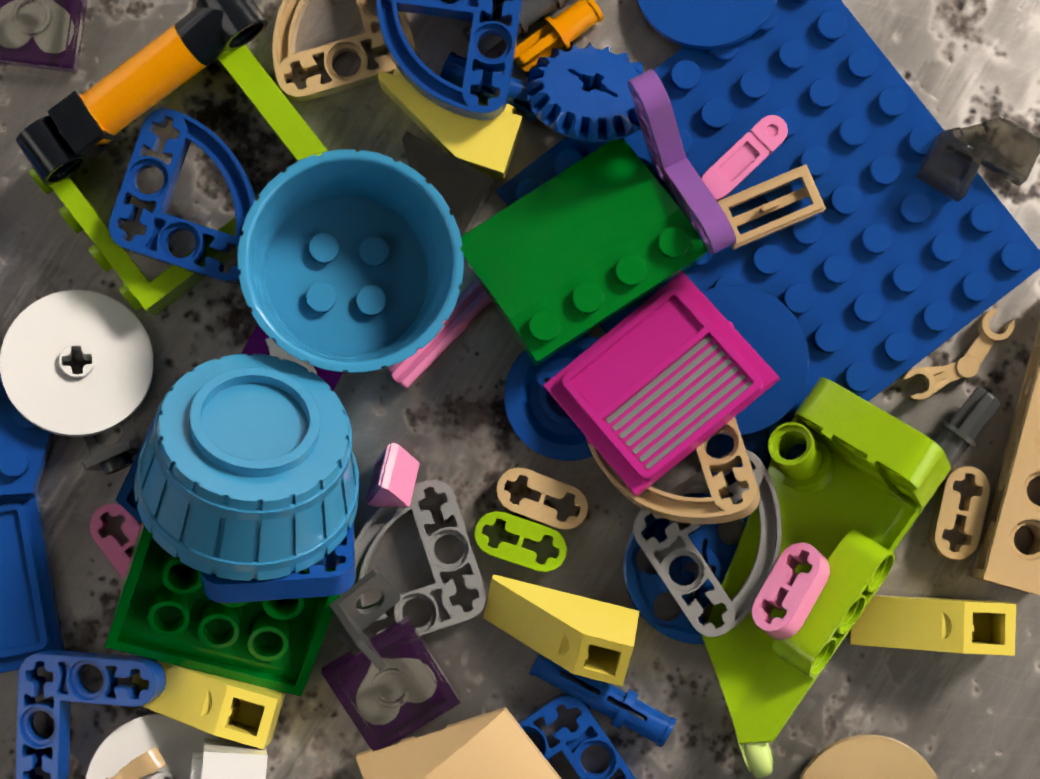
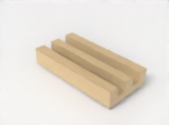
[717,164,826,250]

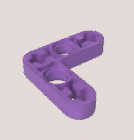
[627,69,736,255]

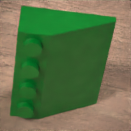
[461,138,708,367]
[105,522,341,697]

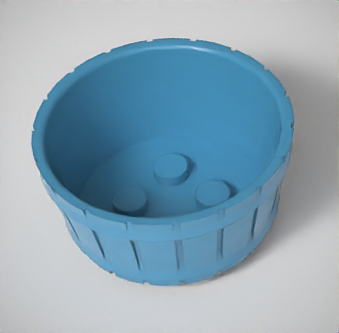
[237,149,464,373]
[134,354,359,581]

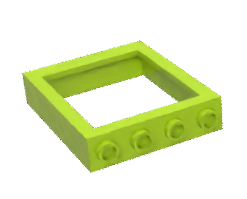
[28,45,328,316]

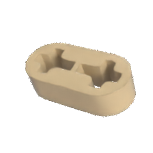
[929,466,990,560]
[496,467,588,530]

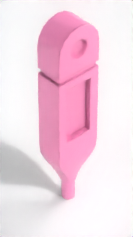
[701,115,788,201]

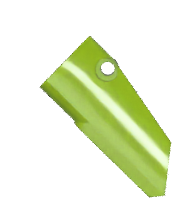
[701,377,951,745]

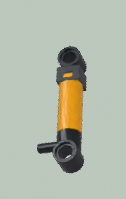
[16,0,268,185]

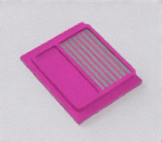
[543,271,780,497]

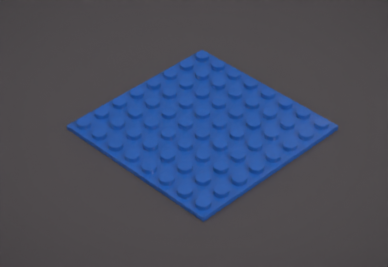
[496,0,1040,503]

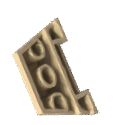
[356,707,561,779]

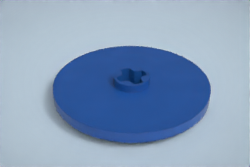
[637,0,778,50]
[702,285,809,435]

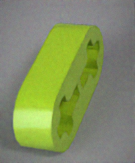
[474,511,567,572]

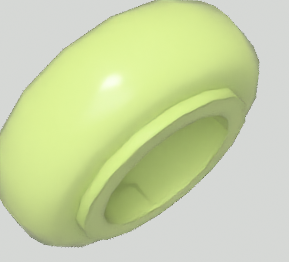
[735,731,774,779]

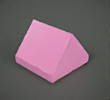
[366,443,420,507]

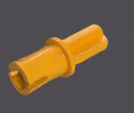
[514,0,604,73]

